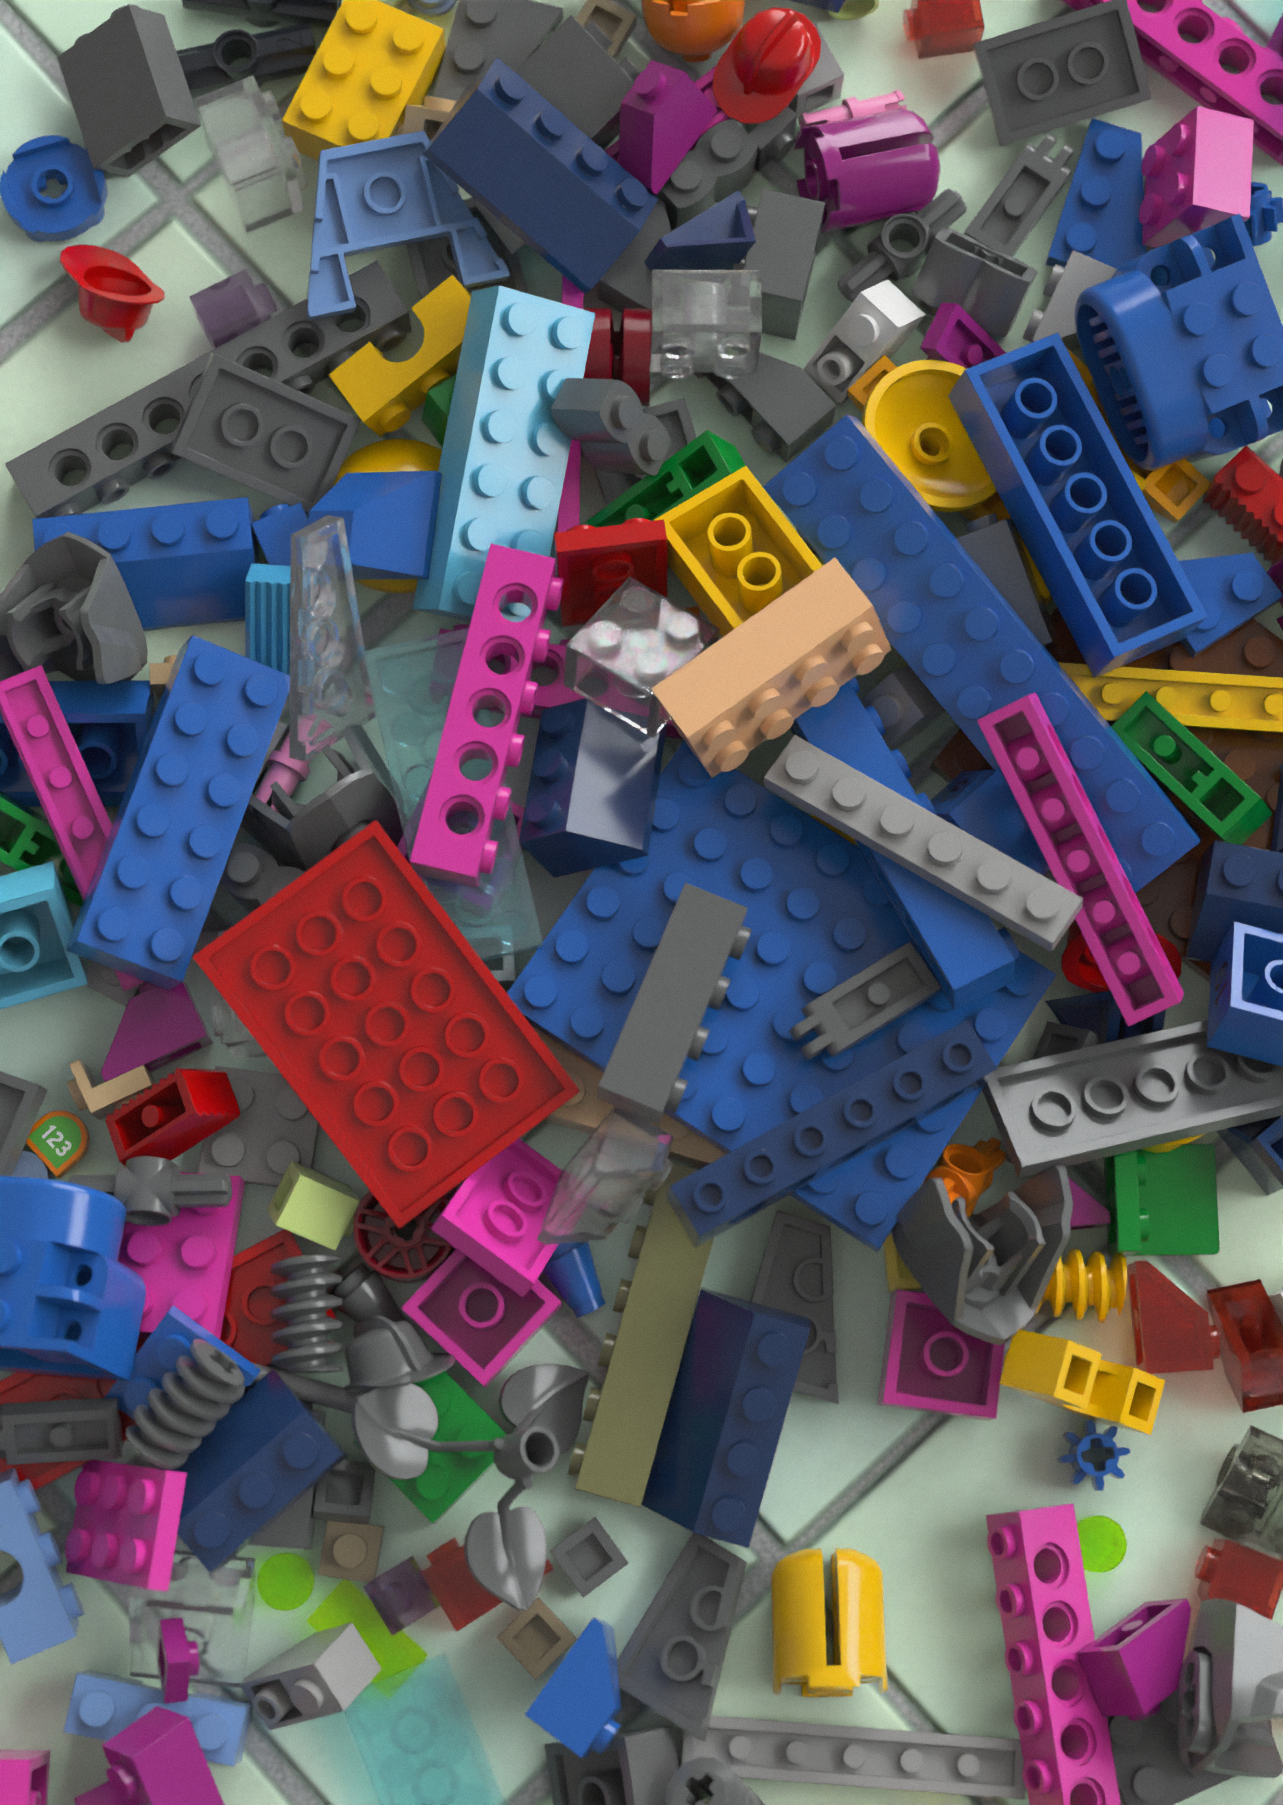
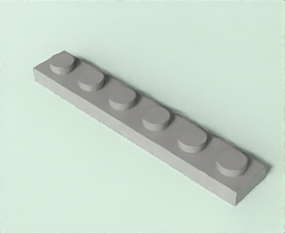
[764,735,1083,952]
[681,1716,1025,1799]

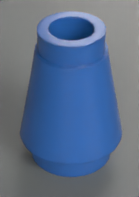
[542,1230,606,1318]

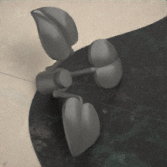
[352,1364,590,1611]

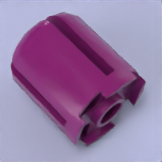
[794,108,941,233]

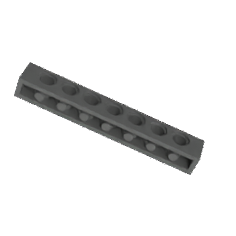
[5,260,412,519]

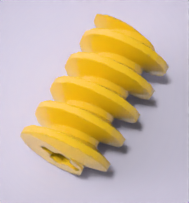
[1034,1248,1127,1323]

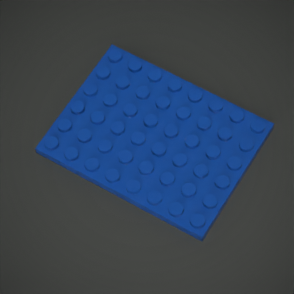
[507,741,1057,1252]

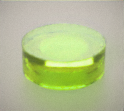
[1077,1515,1127,1573]
[257,1552,316,1611]

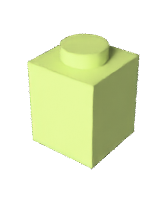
[267,1160,360,1250]

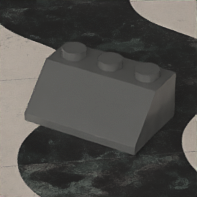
[545,1726,679,1805]

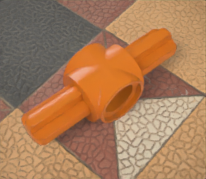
[923,1137,1006,1218]

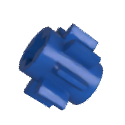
[1244,182,1283,246]
[1057,1420,1131,1491]

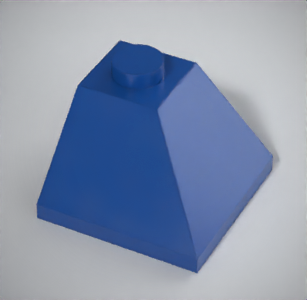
[302,471,442,580]
[525,1617,621,1758]

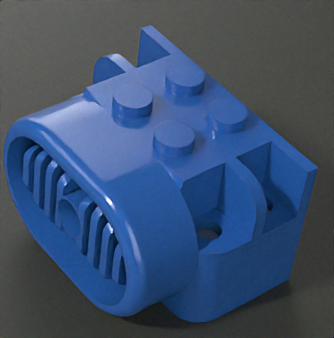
[1075,213,1283,471]
[0,1176,146,1381]

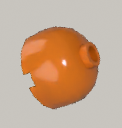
[641,0,745,62]

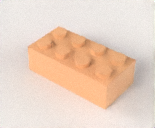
[651,558,891,778]

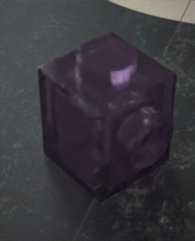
[189,269,277,350]

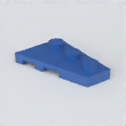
[1045,118,1146,269]

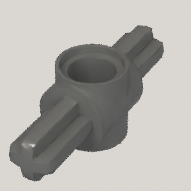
[837,189,967,302]
[68,1156,232,1226]

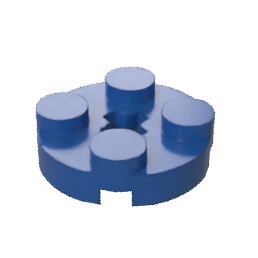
[0,135,108,242]

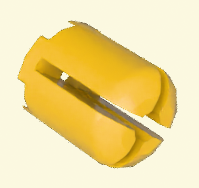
[771,1548,888,1697]

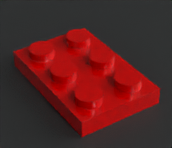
[554,518,668,627]

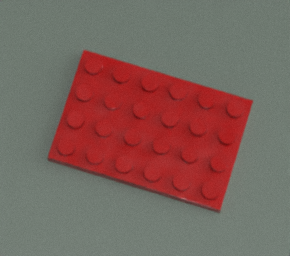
[192,820,580,1229]

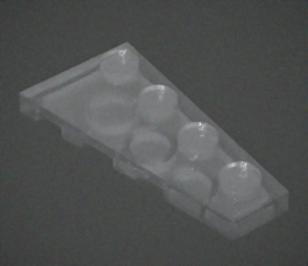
[289,515,376,762]

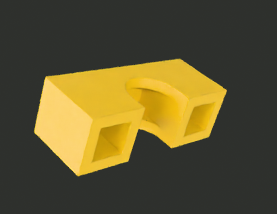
[329,274,471,437]
[999,1329,1165,1435]

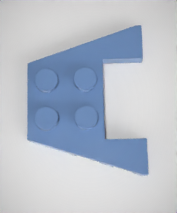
[306,131,510,321]

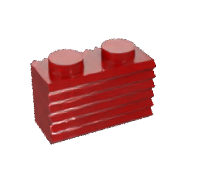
[1203,445,1283,566]
[105,1068,241,1166]

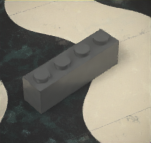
[596,882,752,1124]

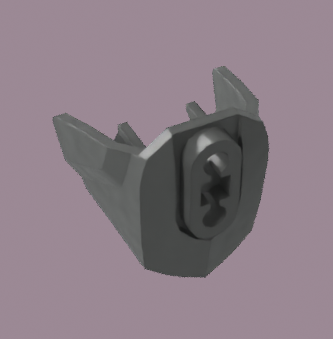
[0,532,148,684]
[240,724,409,872]
[892,1165,1073,1346]
[1178,1599,1283,1778]

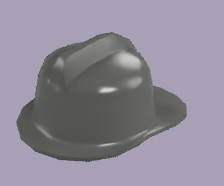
[343,1316,455,1391]

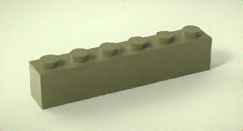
[567,1161,714,1507]

